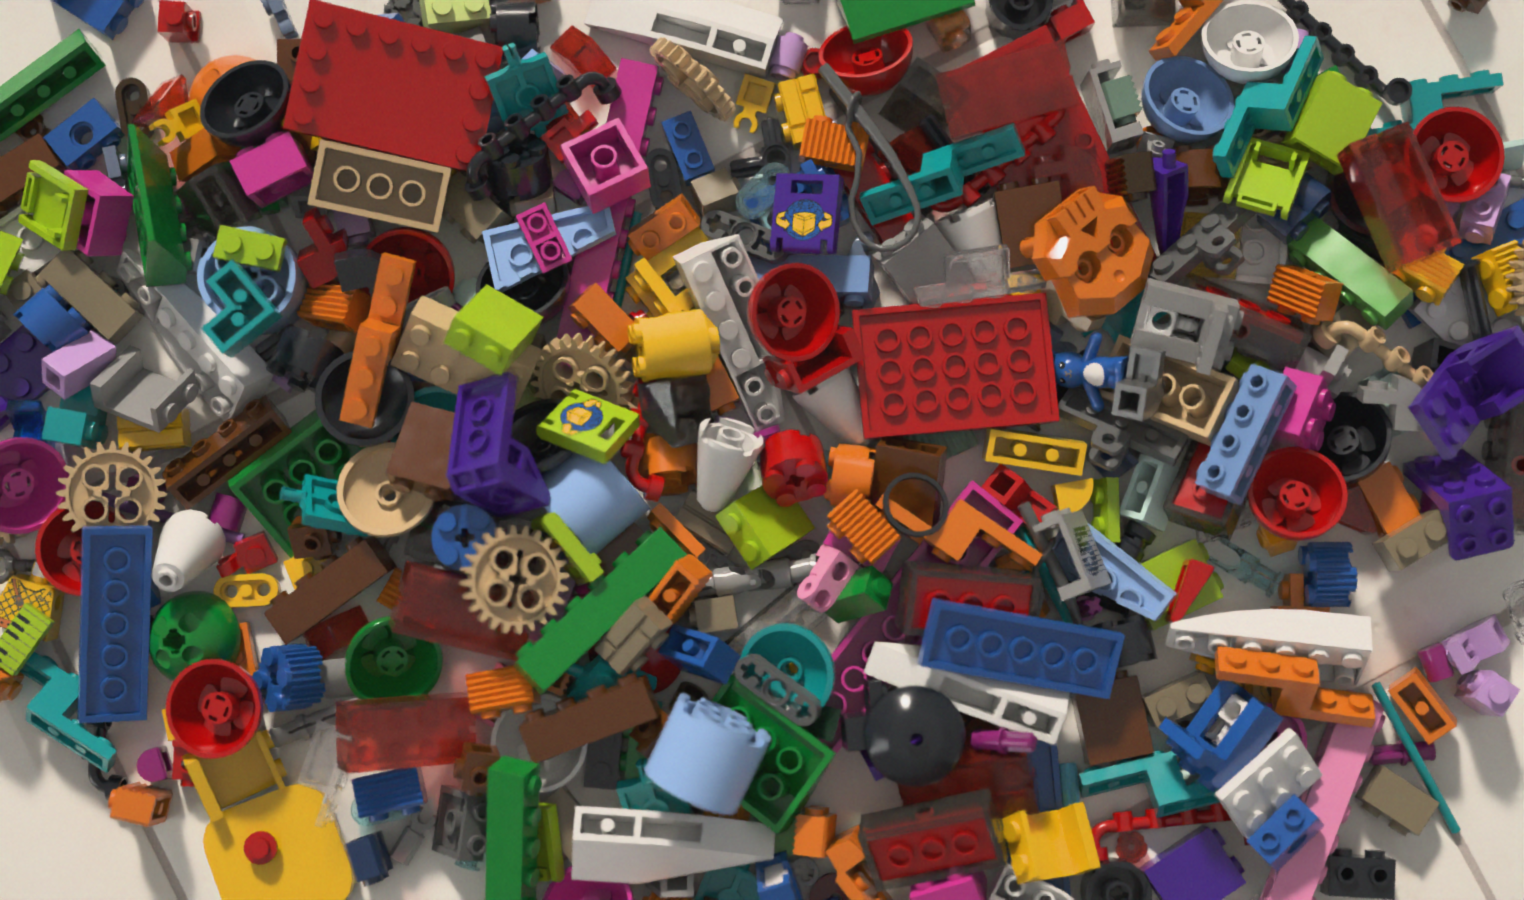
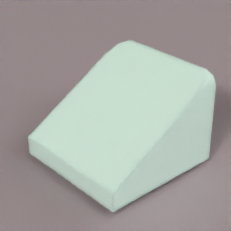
[1502,138,1524,171]

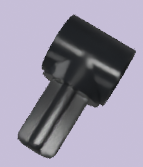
[730,117,792,182]

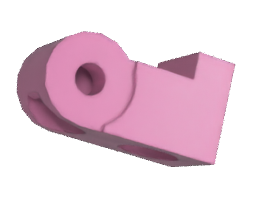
[797,544,859,613]

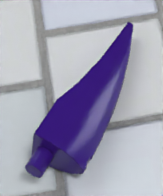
[1149,149,1188,255]

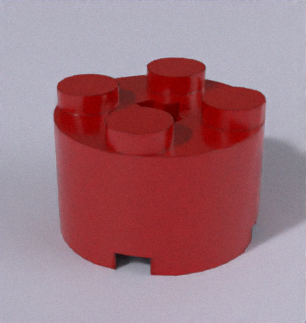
[759,430,828,507]

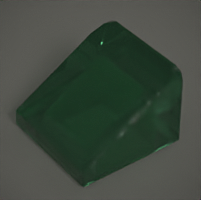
[802,705,841,742]

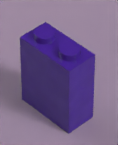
[1139,825,1246,900]

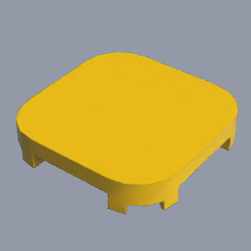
[203,782,355,900]

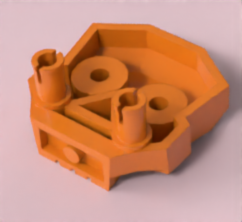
[1020,185,1154,318]

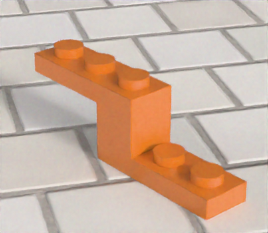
[1148,0,1223,61]
[339,253,416,429]
[874,494,1043,568]
[1215,646,1376,728]

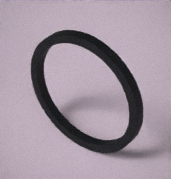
[883,473,949,538]

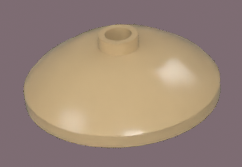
[337,442,435,537]

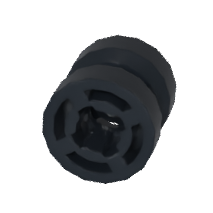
[1114,519,1157,564]

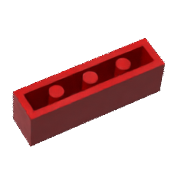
[833,140,915,245]

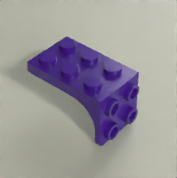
[1403,449,1514,561]

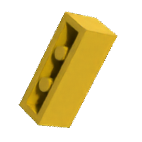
[982,428,1087,476]

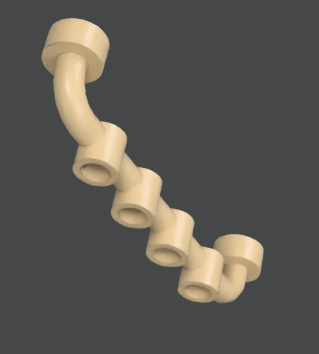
[1313,320,1434,388]

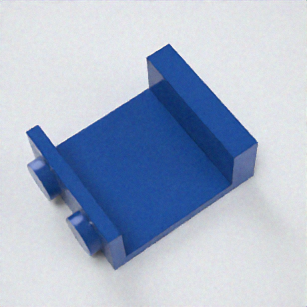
[51,0,144,40]

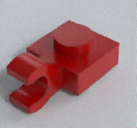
[540,110,599,164]
[216,530,278,578]

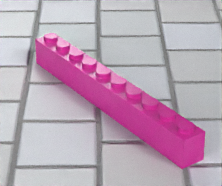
[557,58,664,368]

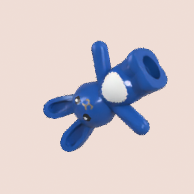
[1052,332,1129,412]

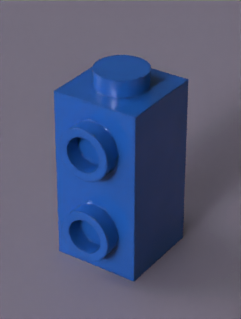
[661,110,715,187]

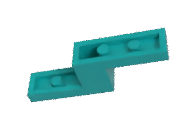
[1212,36,1324,178]
[1363,70,1504,145]
[859,122,1025,225]
[19,652,117,773]
[1079,750,1220,818]

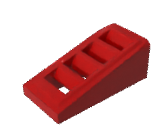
[1165,559,1215,623]

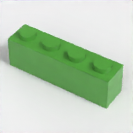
[1287,217,1413,331]

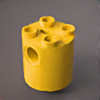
[627,309,720,383]

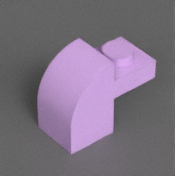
[1441,614,1511,675]

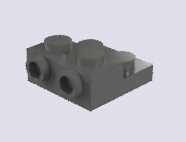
[432,785,487,862]

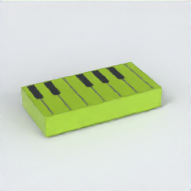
[0,603,55,676]

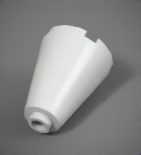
[934,198,1007,288]
[792,367,874,446]
[697,417,763,512]
[152,509,226,592]

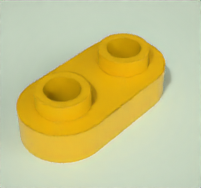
[213,573,281,608]

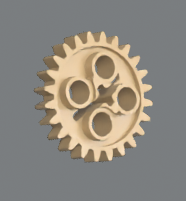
[649,37,736,122]
[530,333,634,431]
[56,441,167,532]
[459,525,569,634]

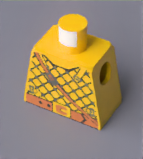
[0,560,65,642]

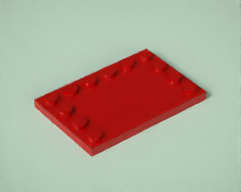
[283,0,503,172]
[852,292,1060,440]

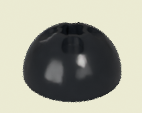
[200,60,291,148]
[475,261,570,326]
[1315,392,1392,485]

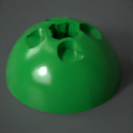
[149,591,241,682]
[344,616,443,710]

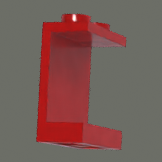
[762,325,866,394]

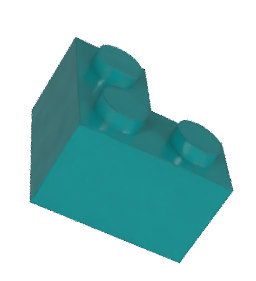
[201,260,283,358]
[42,385,108,450]

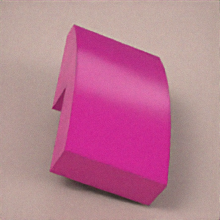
[516,202,573,274]

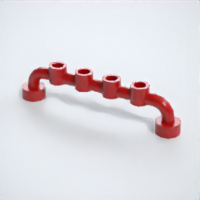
[929,76,1066,213]
[620,378,664,502]
[1091,803,1250,861]

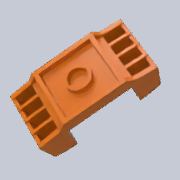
[825,825,893,900]

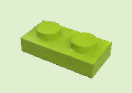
[213,225,287,272]
[1090,477,1120,543]

